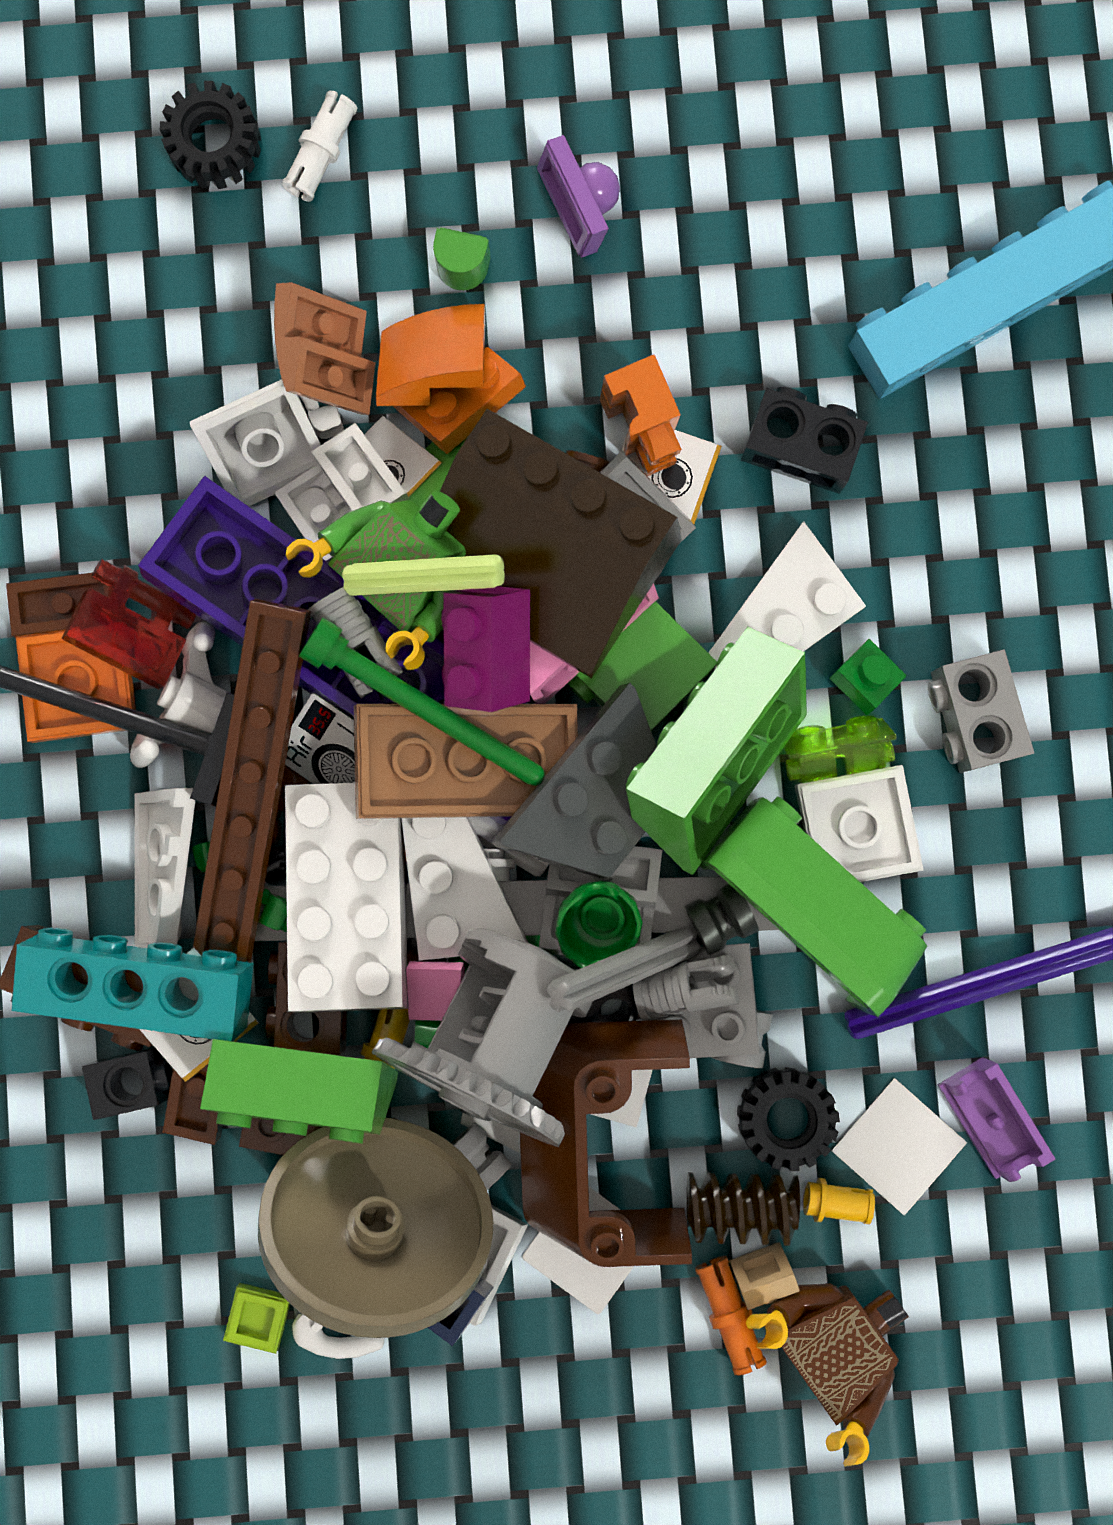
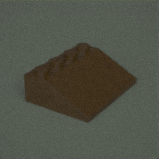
[440,409,682,679]

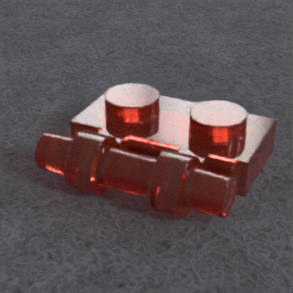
[61,559,196,690]

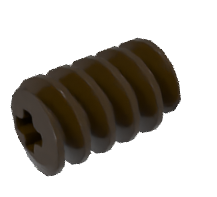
[686,1172,800,1246]

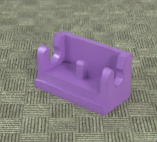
[937,1057,1055,1182]

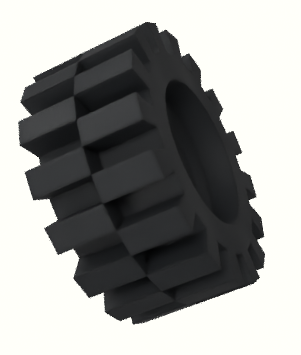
[160,81,261,189]
[737,1067,840,1171]

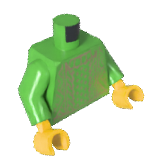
[286,490,466,670]

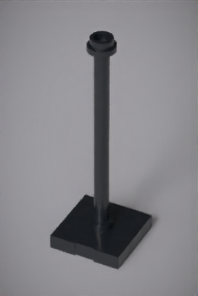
[0,665,234,807]

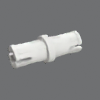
[282,91,357,202]

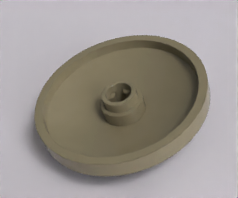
[258,1118,494,1338]

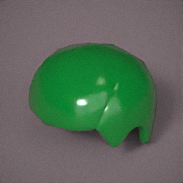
[555,881,643,968]

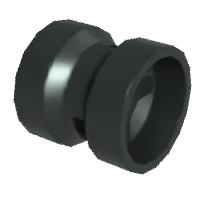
[684,884,759,955]

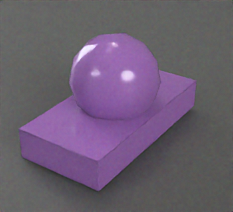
[537,135,620,258]

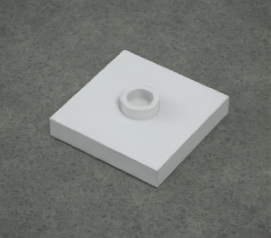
[795,765,924,882]

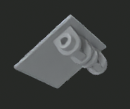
[652,943,761,1058]

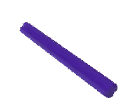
[844,927,1113,1039]

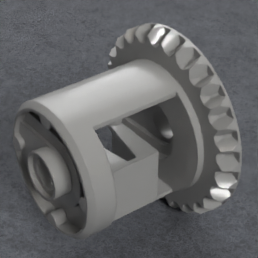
[372,928,593,1147]

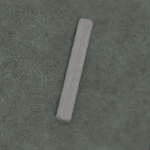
[546,927,701,1012]

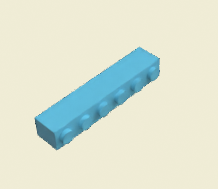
[848,181,1113,400]

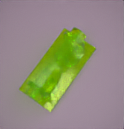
[784,715,897,784]

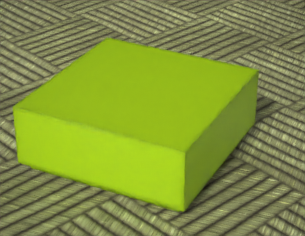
[223,1283,290,1354]

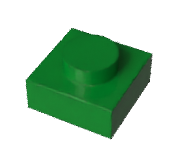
[829,639,907,715]

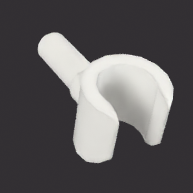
[300,396,344,439]

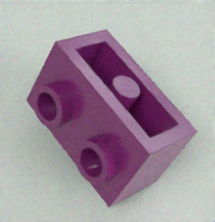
[441,586,530,712]

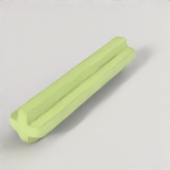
[342,554,505,596]

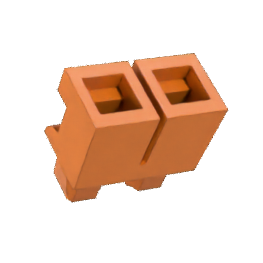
[600,354,682,476]

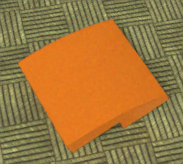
[376,304,485,406]

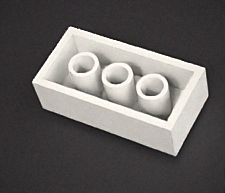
[285,783,408,1013]

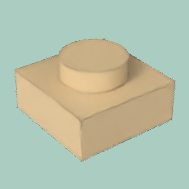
[729,1242,800,1310]

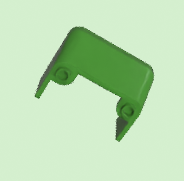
[699,796,928,1017]

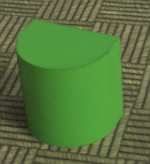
[433,227,491,291]

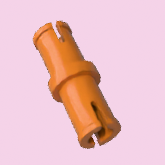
[695,1256,767,1376]

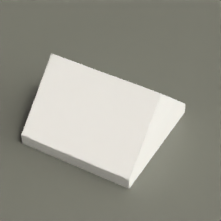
[190,379,321,506]

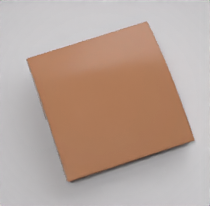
[274,282,376,415]

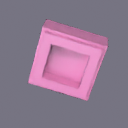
[406,961,465,1021]

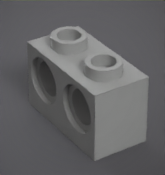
[928,649,1034,773]

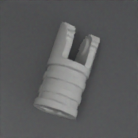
[308,587,403,698]
[633,954,739,1021]

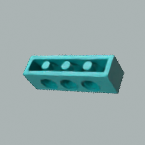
[11,928,254,1042]

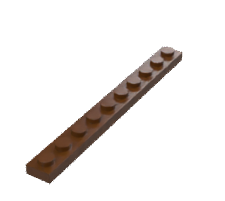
[162,599,311,1145]

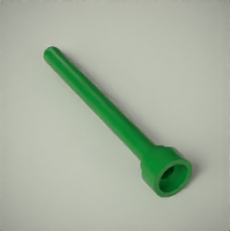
[298,617,545,786]

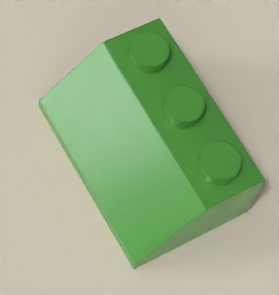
[200,1039,398,1144]

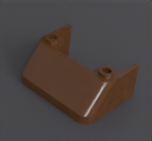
[520,1019,692,1267]

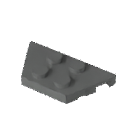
[491,683,657,878]

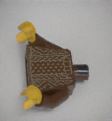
[746,1283,909,1467]

